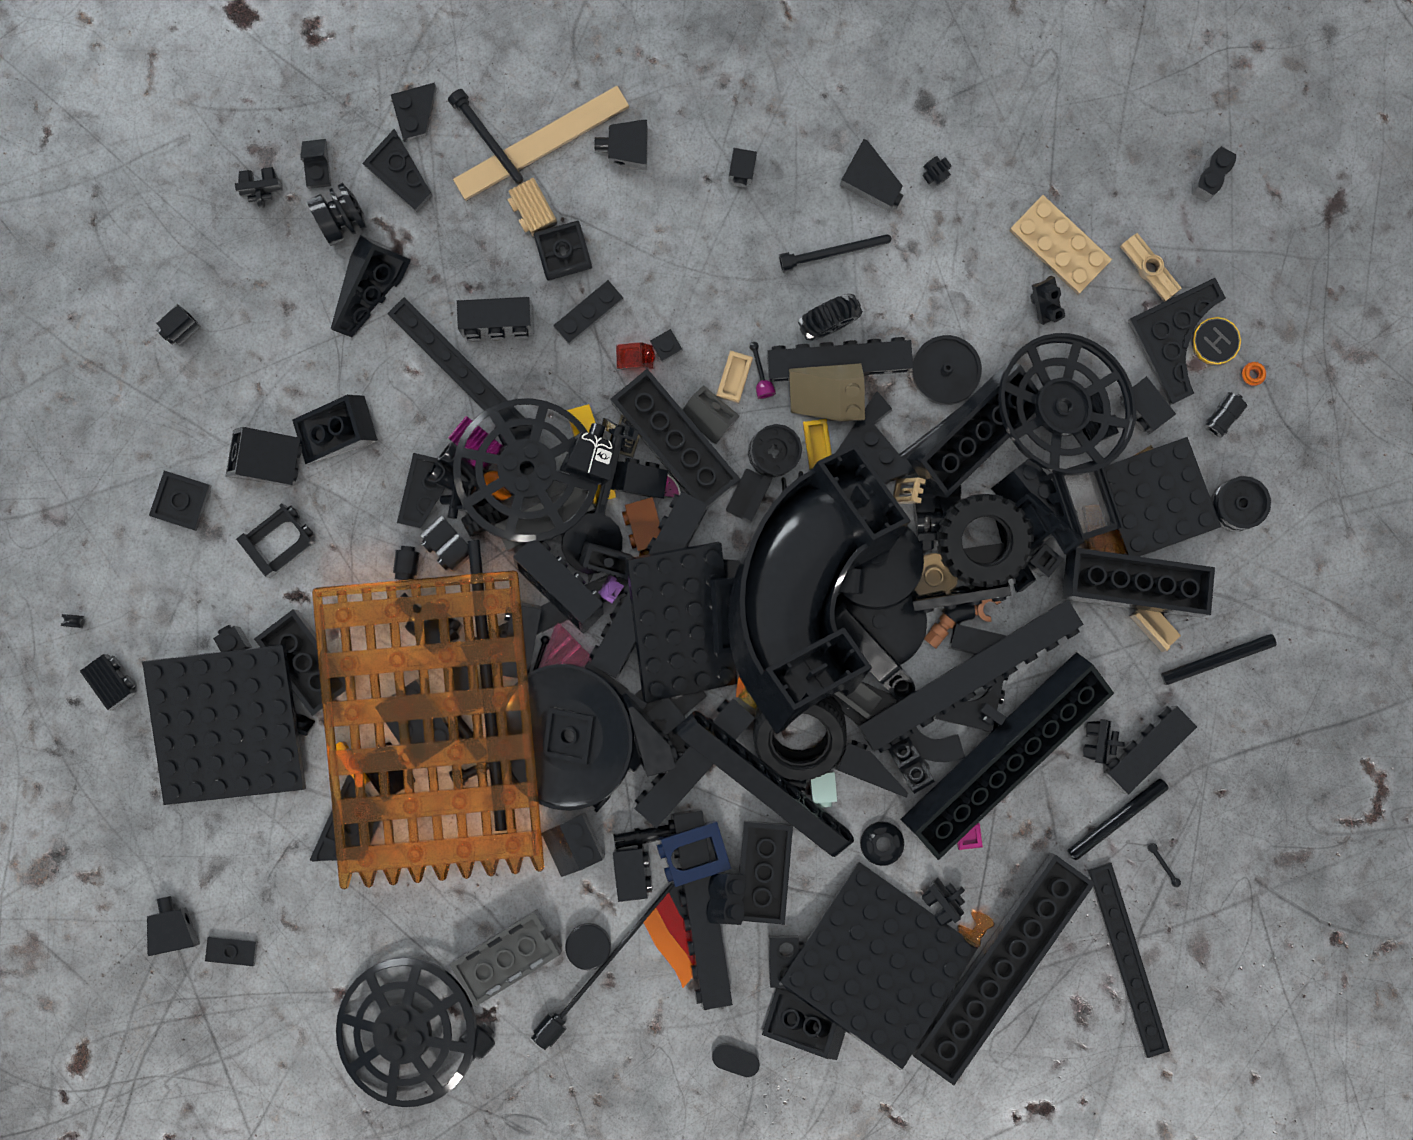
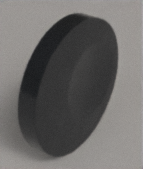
[912,335,982,405]

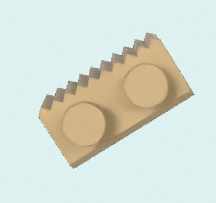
[507,178,557,237]

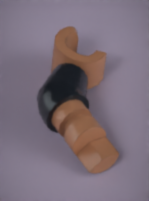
[924,599,1002,649]

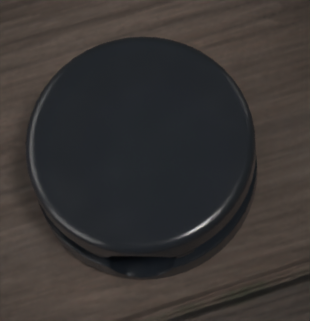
[565,923,611,970]

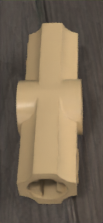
[1120,233,1182,302]

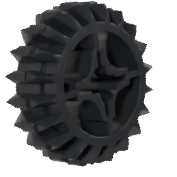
[798,293,863,341]

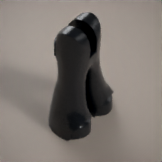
[425,442,488,507]

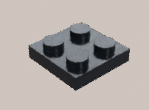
[149,470,212,531]

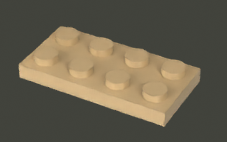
[1009,195,1112,295]

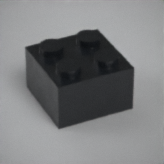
[613,846,653,902]

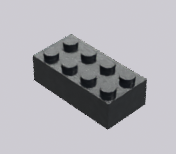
[513,540,604,634]
[254,609,356,716]
[739,821,793,925]

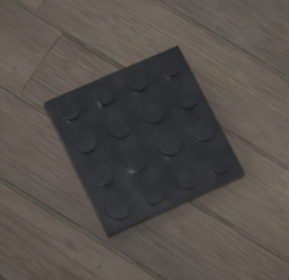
[1105,437,1221,557]

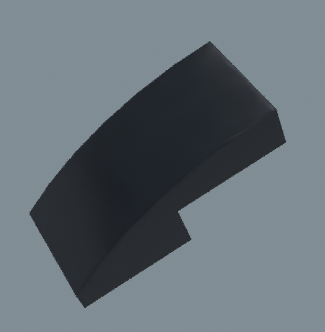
[888,737,935,794]

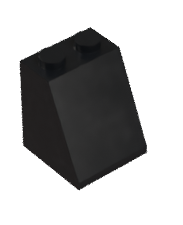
[225,427,302,486]
[541,813,605,877]

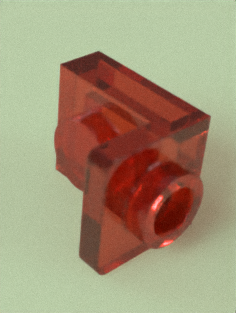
[616,342,655,370]

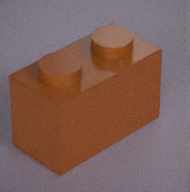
[622,497,661,553]

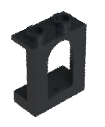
[236,503,315,578]

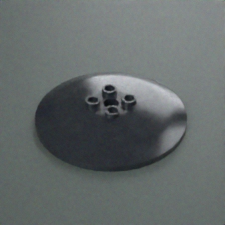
[497,664,635,811]

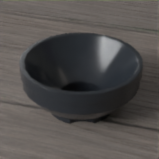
[860,821,904,866]

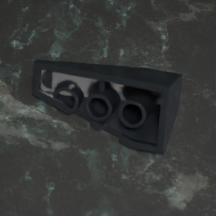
[331,235,411,337]

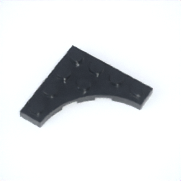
[1128,278,1226,405]

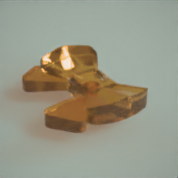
[958,912,995,947]

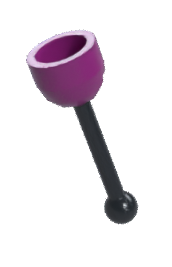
[749,342,776,399]

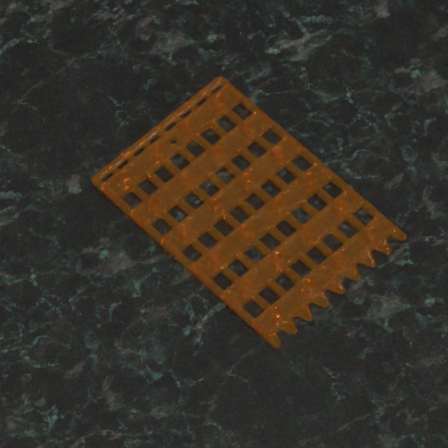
[312,570,544,890]

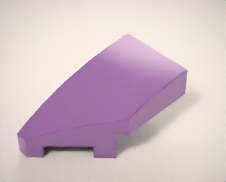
[598,575,624,604]

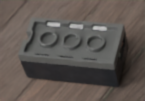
[449,909,562,1007]

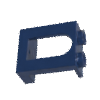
[656,820,731,887]

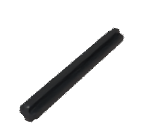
[1161,634,1277,685]
[1068,779,1169,860]

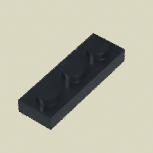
[553,280,624,345]

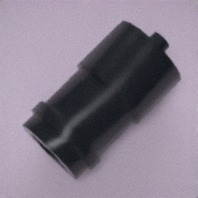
[1204,392,1247,438]

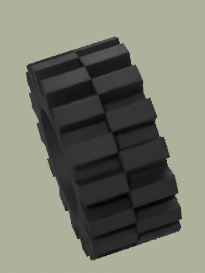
[461,500,508,537]

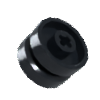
[1211,476,1271,532]

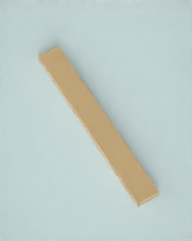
[453,86,629,201]

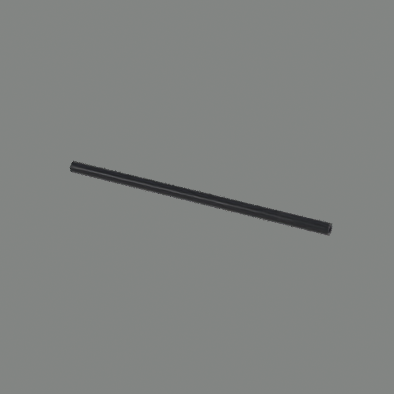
[468,540,507,831]

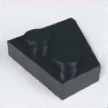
[390,82,437,142]

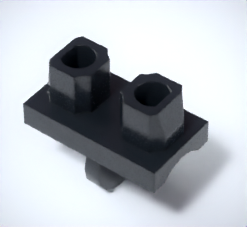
[235,167,283,208]
[1030,276,1065,325]
[1083,719,1125,764]
[922,878,965,925]

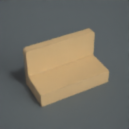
[1130,609,1181,652]

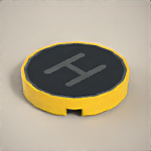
[1192,317,1241,365]

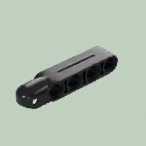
[834,601,915,700]

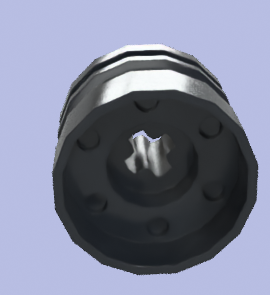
[307,182,367,246]
[748,424,802,478]

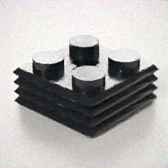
[534,220,592,281]

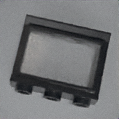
[1041,461,1124,540]

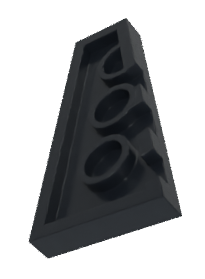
[912,581,1012,613]

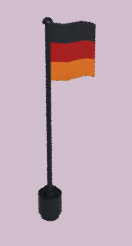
[531,882,694,1050]

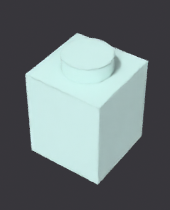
[810,772,837,808]

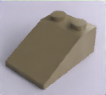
[789,363,865,421]

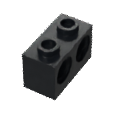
[769,935,804,988]

